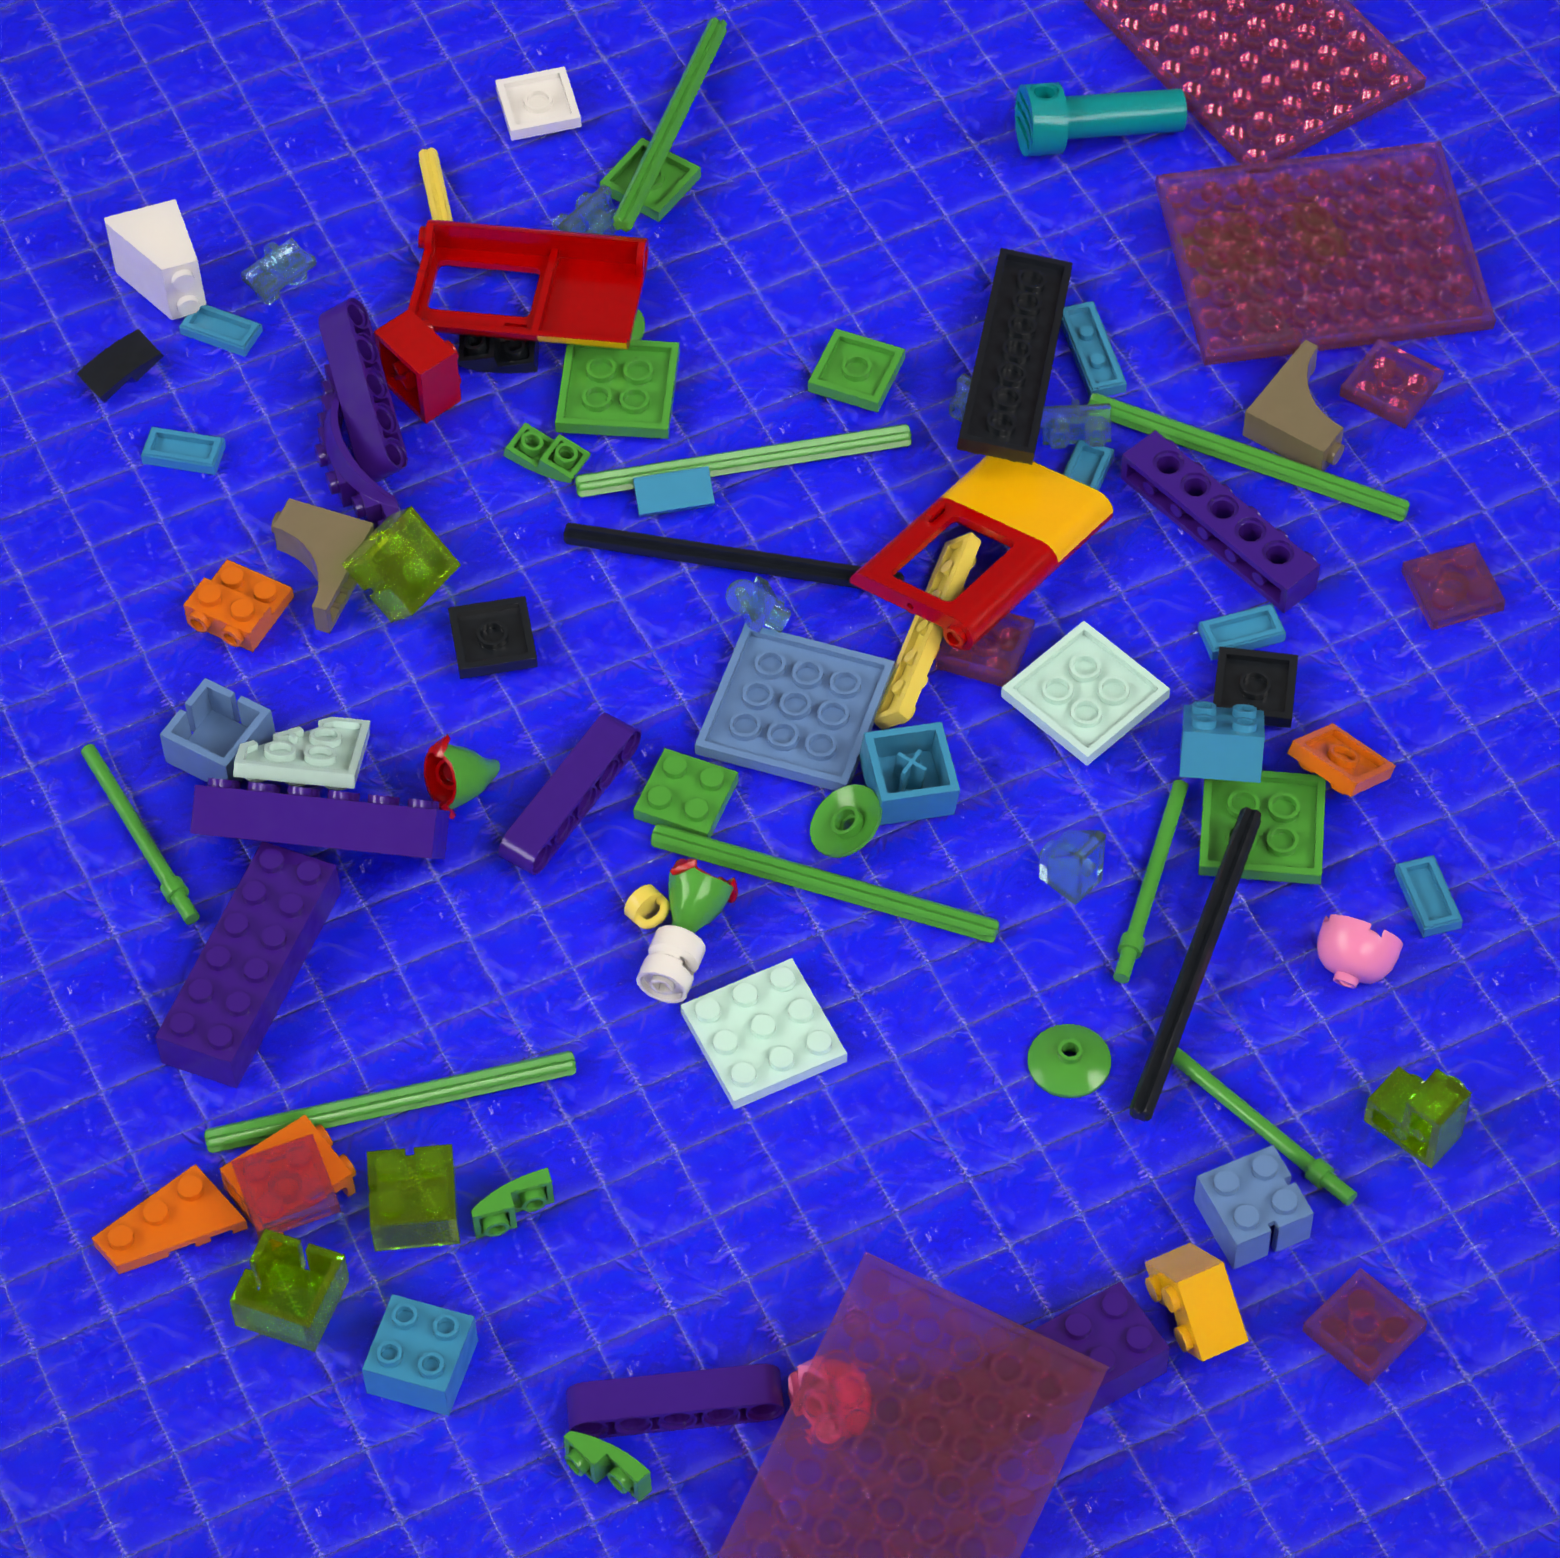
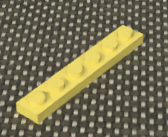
[874,532,982,730]

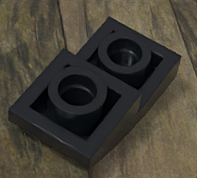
[77,329,164,403]
[458,335,539,373]

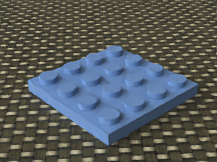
[695,623,895,791]

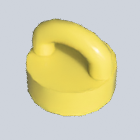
[624,884,670,930]

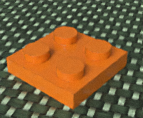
[1287,723,1396,797]

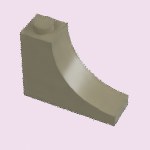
[1243,339,1345,471]
[271,498,377,634]

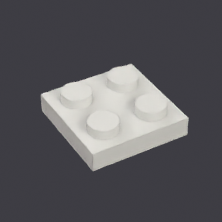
[495,66,581,141]

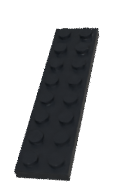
[957,248,1073,465]

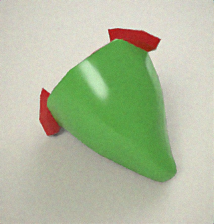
[424,734,500,820]
[668,858,738,933]

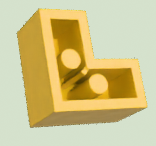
[1144,1242,1249,1362]

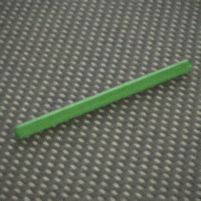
[613,17,727,232]
[1087,393,1410,522]
[575,424,912,498]
[651,824,999,943]
[204,1051,576,1153]

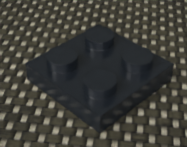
[448,596,538,679]
[1213,647,1298,728]

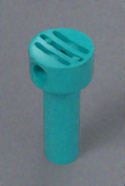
[1015,82,1187,156]

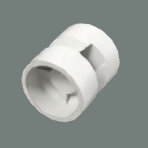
[636,925,706,1003]

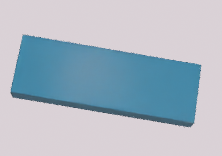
[1061,301,1127,398]

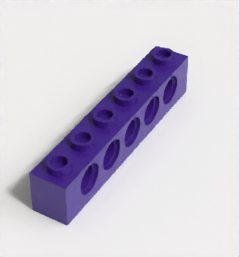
[1121,430,1320,613]

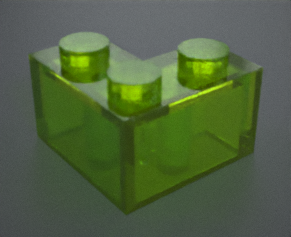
[1364,1066,1472,1169]

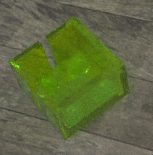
[342,506,461,623]
[367,1144,460,1251]
[229,1229,350,1352]

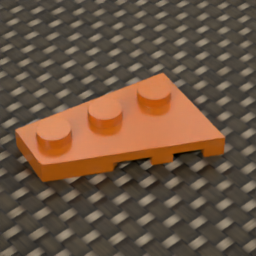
[92,1164,248,1274]

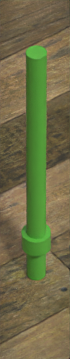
[81,744,200,925]
[1113,780,1189,983]
[1172,1047,1357,1206]

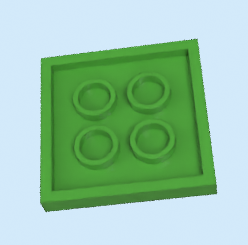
[555,340,680,439]
[1198,770,1326,885]

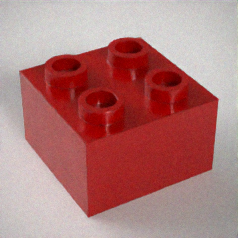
[374,309,461,423]

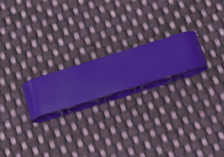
[318,298,408,483]
[498,713,641,875]
[566,1364,785,1438]

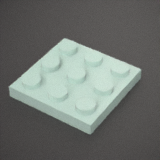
[1001,621,1170,766]
[680,958,847,1110]

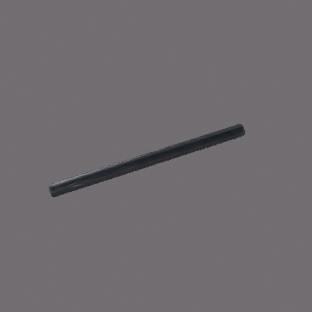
[564,523,905,589]
[1129,807,1261,1121]

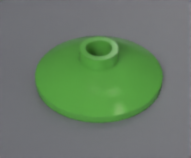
[810,784,882,858]
[1027,1024,1111,1098]

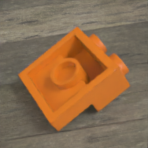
[183,559,294,652]

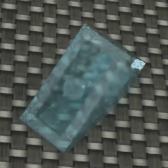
[1039,830,1106,905]

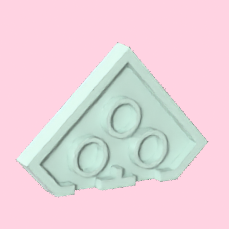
[233,717,371,791]

